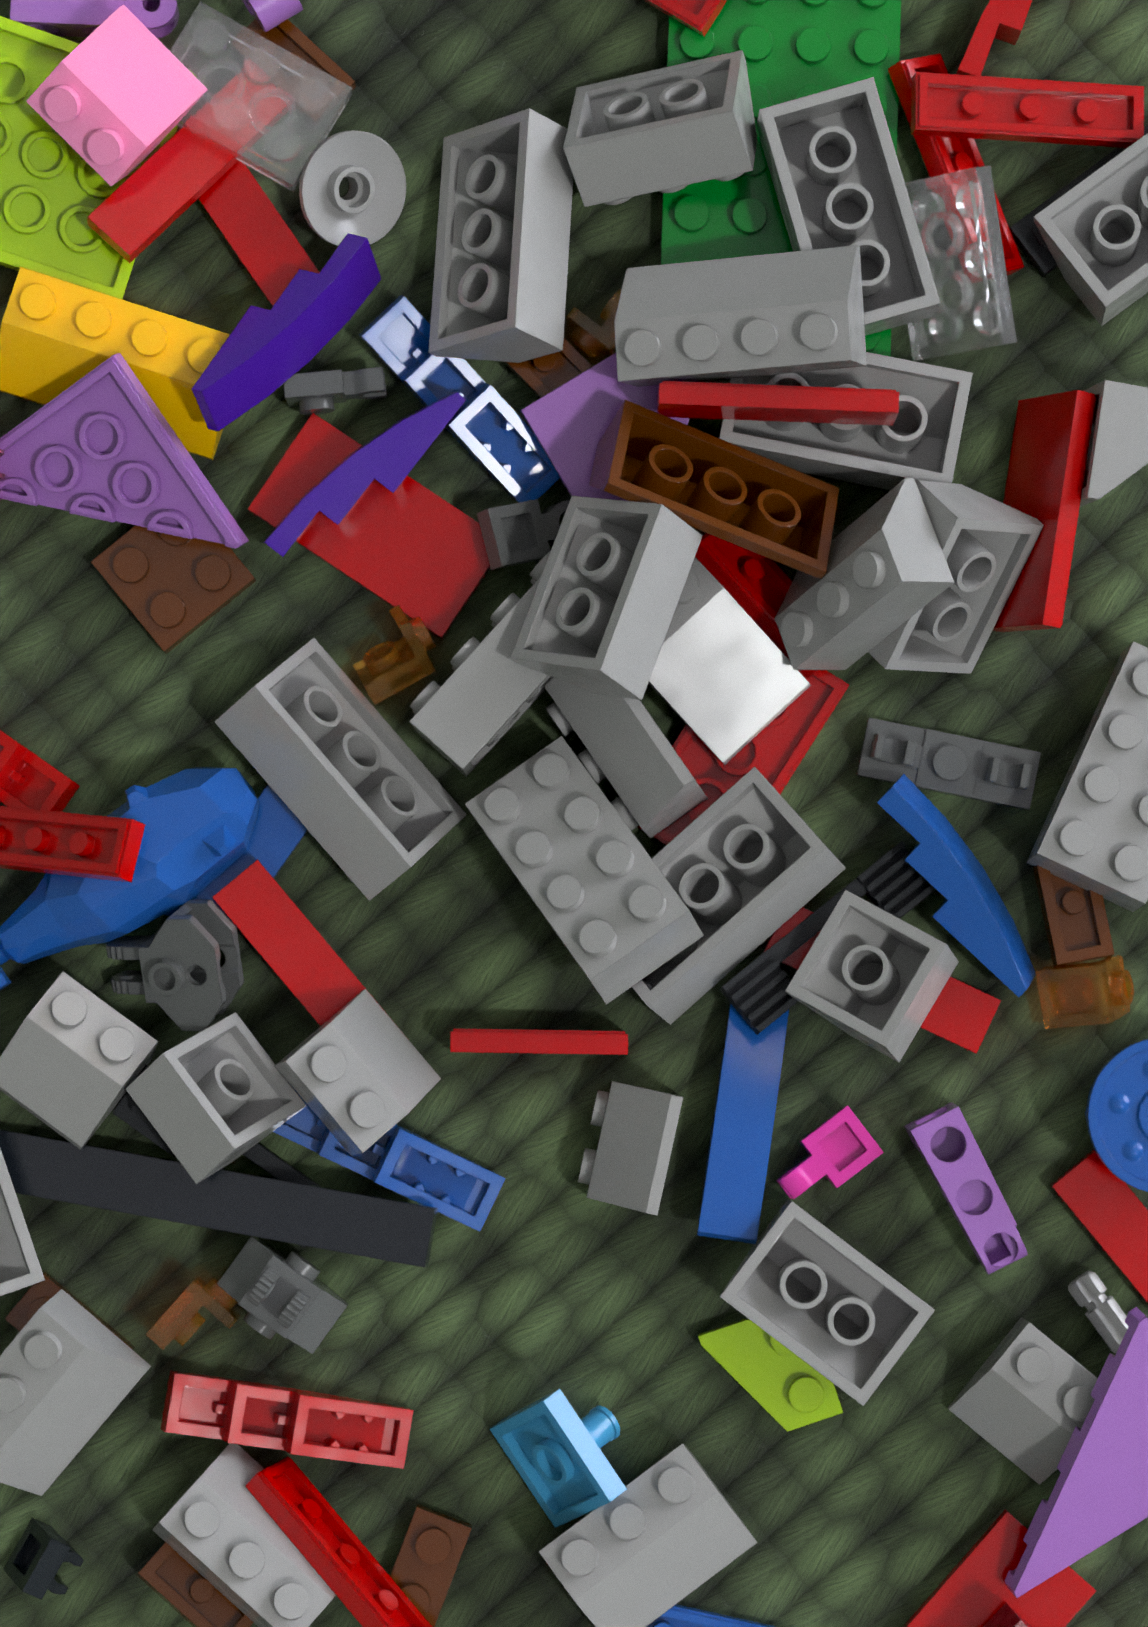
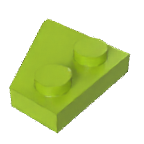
[697,1318,843,1432]

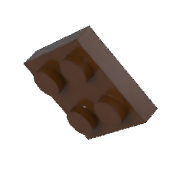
[91,525,257,654]

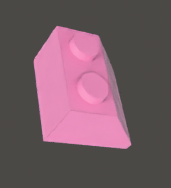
[26,4,208,186]

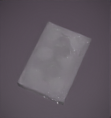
[170,1,352,192]
[905,166,1017,361]

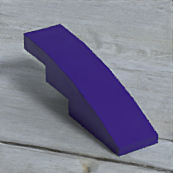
[192,233,381,431]
[264,392,466,557]

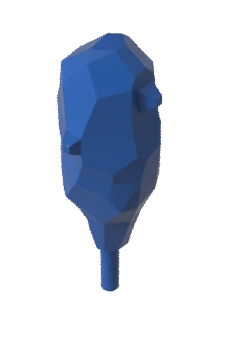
[0,767,259,965]

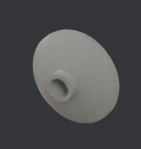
[299,130,406,246]

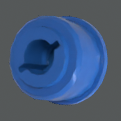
[1085,1039,1148,1192]

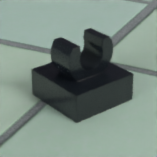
[3,1518,84,1600]

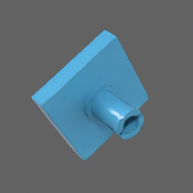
[490,1389,627,1528]

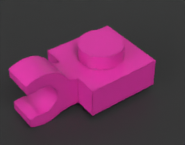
[776,1105,884,1199]

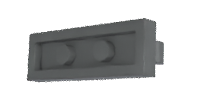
[856,718,1041,811]

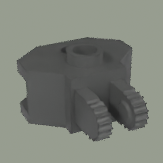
[106,899,244,1031]
[217,1236,349,1354]

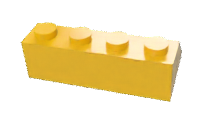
[0,267,230,460]

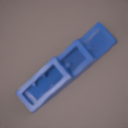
[359,295,560,503]
[877,774,1036,997]
[697,1003,789,1244]
[273,1084,506,1232]

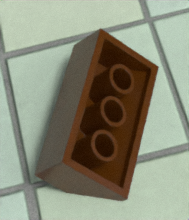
[589,400,839,579]

